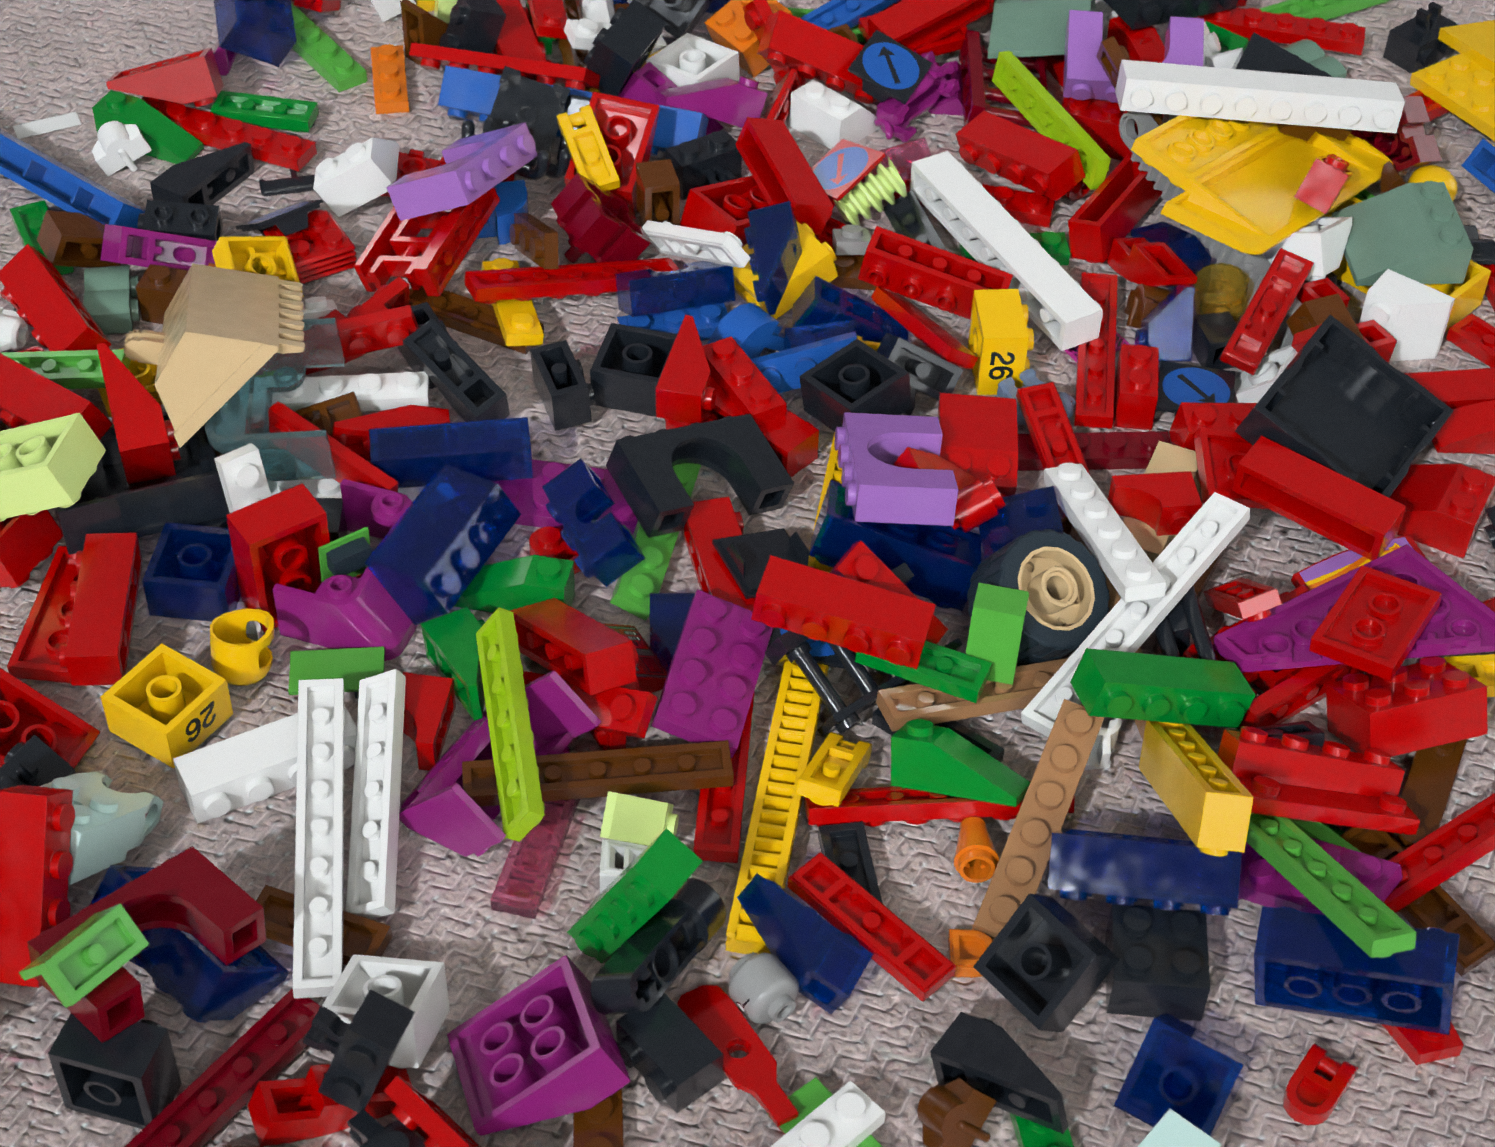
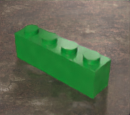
[1070,648,1256,728]
[567,828,702,963]

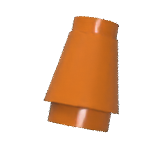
[954,817,999,883]

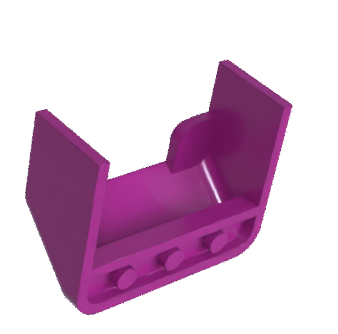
[273,479,454,661]
[399,670,601,857]

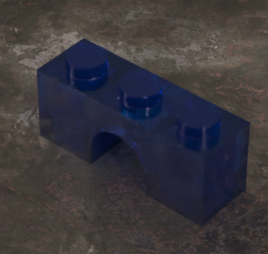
[615,261,736,317]
[542,458,645,587]

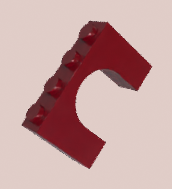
[27,846,266,1043]

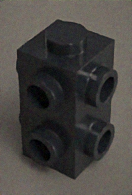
[137,200,223,241]

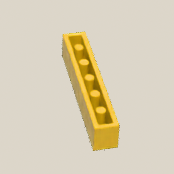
[1139,721,1254,856]

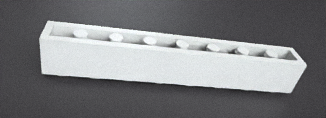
[1115,60,1405,133]
[910,151,1103,351]

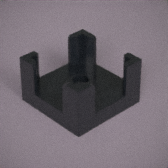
[483,66,570,154]

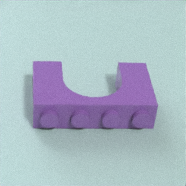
[1063,10,1204,103]
[386,122,538,221]
[834,412,958,526]

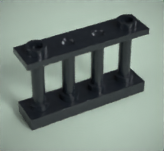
[764,563,963,737]

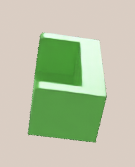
[965,583,1029,685]

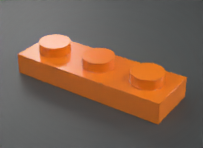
[370,44,409,114]

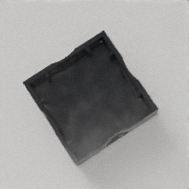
[1235,315,1454,497]
[55,411,230,555]

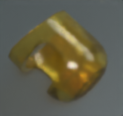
[1194,263,1249,324]

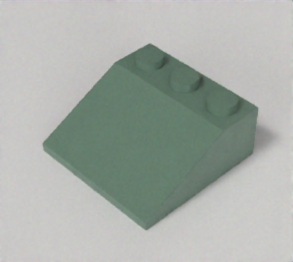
[988,0,1096,59]
[1331,181,1473,286]

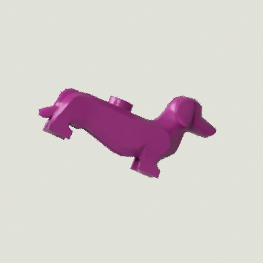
[874,51,961,142]

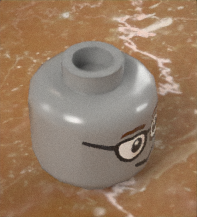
[729,952,799,1024]

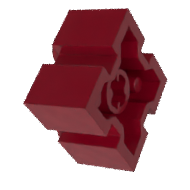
[1350,96,1442,186]
[551,173,651,263]

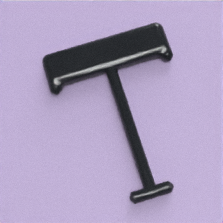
[259,134,315,197]

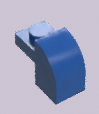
[476,180,529,245]
[707,303,793,359]

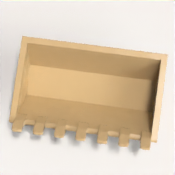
[123,263,305,448]

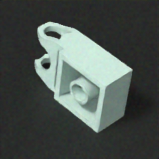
[39,772,164,885]

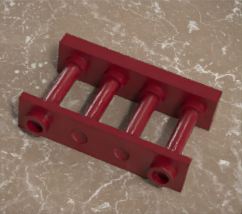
[959,30,1048,134]

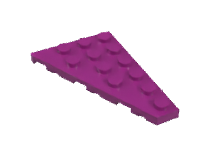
[1213,544,1495,673]

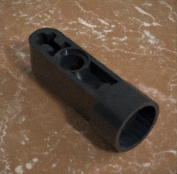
[591,878,726,1015]

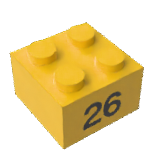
[967,289,1034,395]
[100,643,233,769]

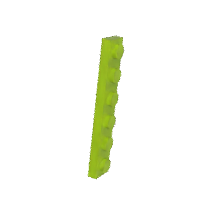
[992,51,1111,190]
[476,607,545,842]

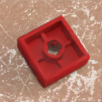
[263,210,357,284]

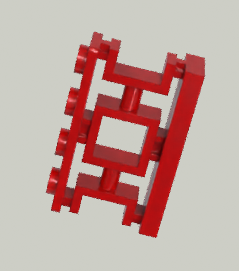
[354,187,500,296]
[1182,585,1366,729]

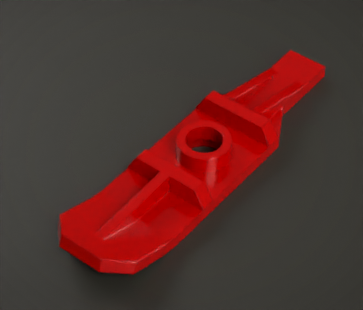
[677,985,799,1127]

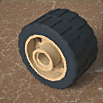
[967,529,1110,666]

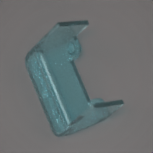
[205,318,345,481]

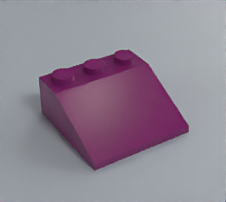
[447,955,631,1136]

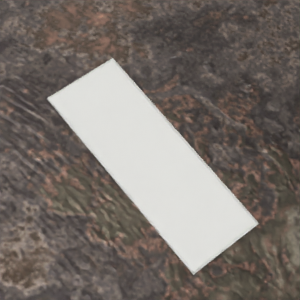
[13,112,82,139]

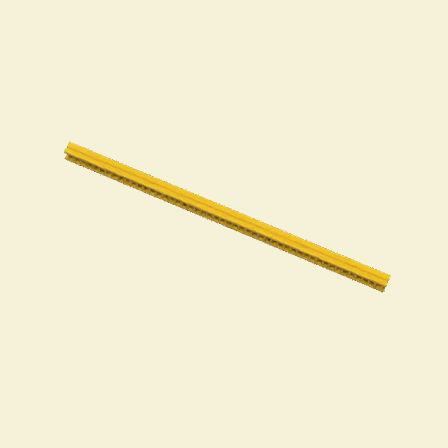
[726,336,880,954]

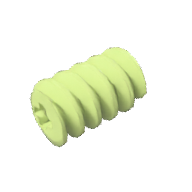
[833,156,907,226]

